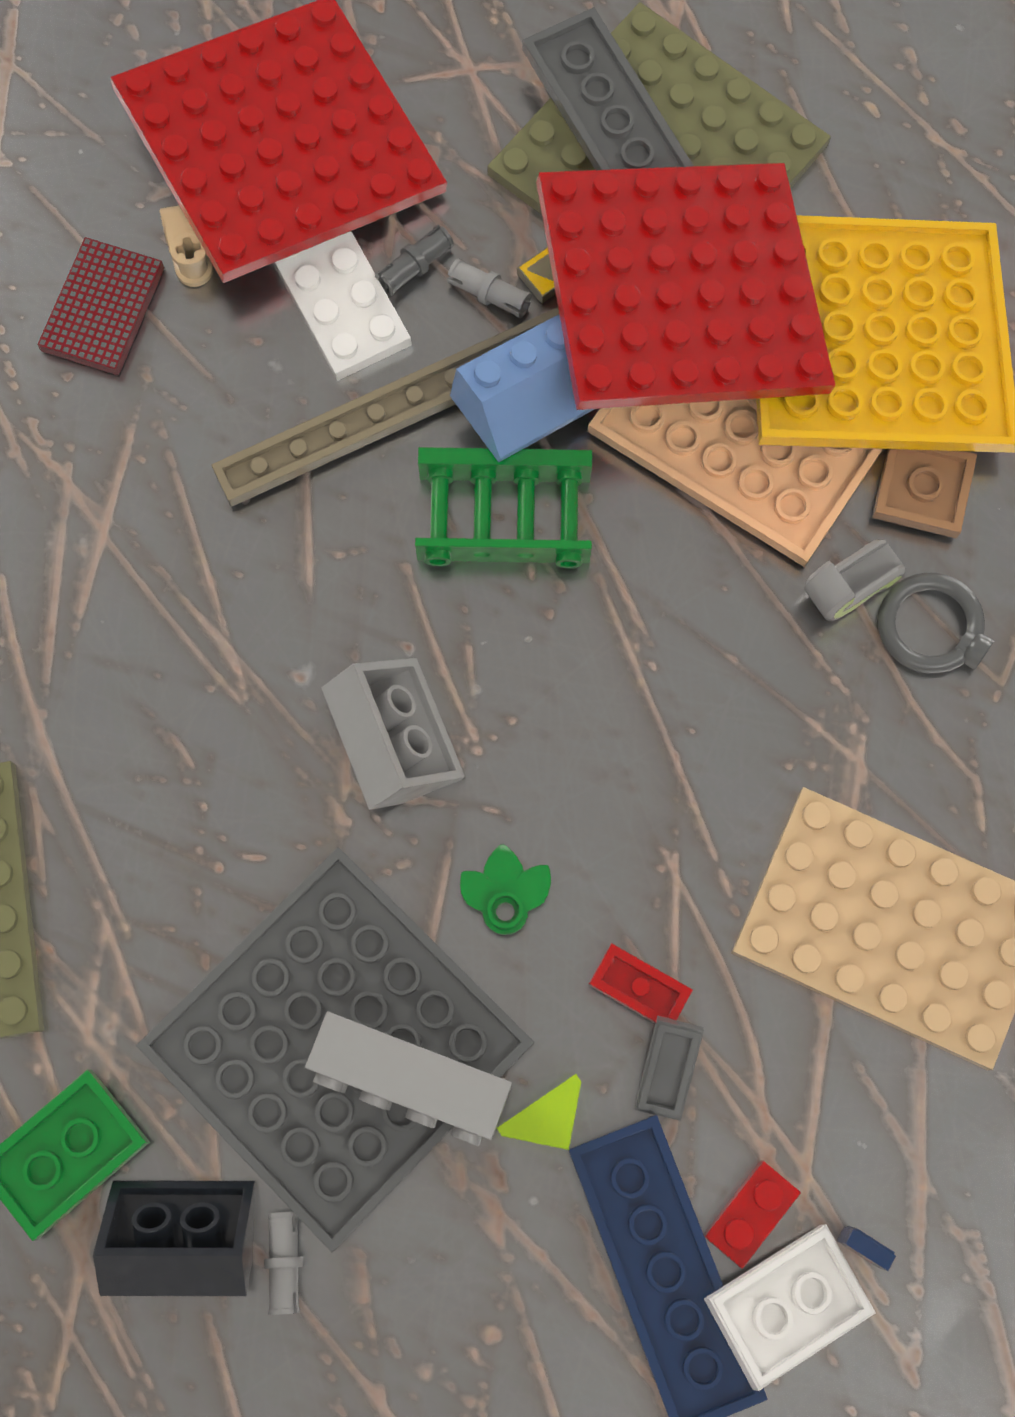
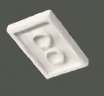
[704,1224,876,1391]

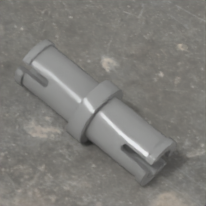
[447,258,532,318]
[264,1212,303,1315]

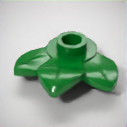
[460,844,551,935]

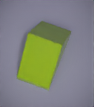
[497,1074,581,1150]

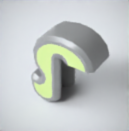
[804,539,906,621]

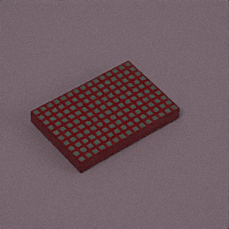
[37,237,165,376]

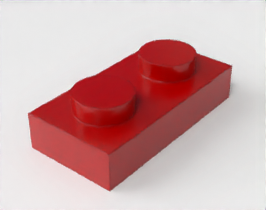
[588,943,693,1024]
[704,1160,801,1269]

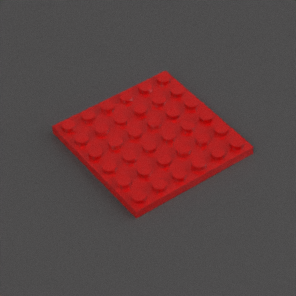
[111,0,447,283]
[536,163,835,410]

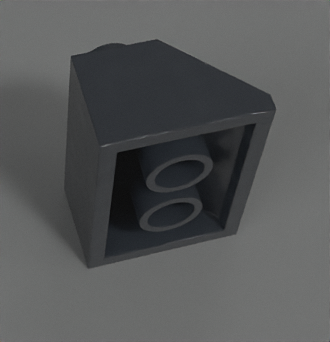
[93,1181,255,1296]

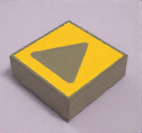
[517,246,556,304]

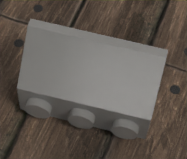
[321,658,465,810]

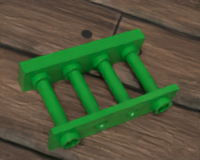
[415,447,592,568]

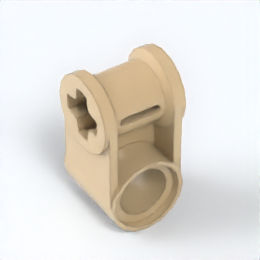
[160,205,213,287]

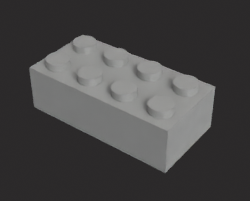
[305,1011,512,1146]

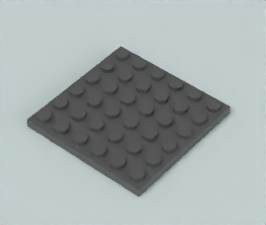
[136,847,534,1253]

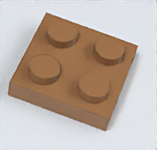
[872,449,977,538]

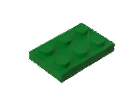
[0,1069,150,1241]

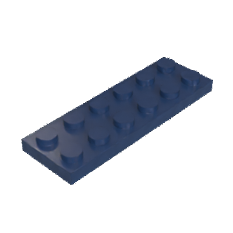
[568,1115,768,1417]

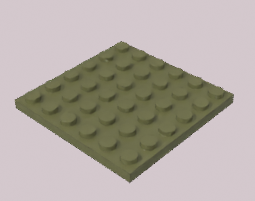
[487,2,831,215]

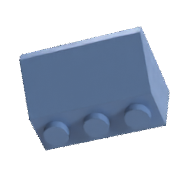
[450,314,594,462]

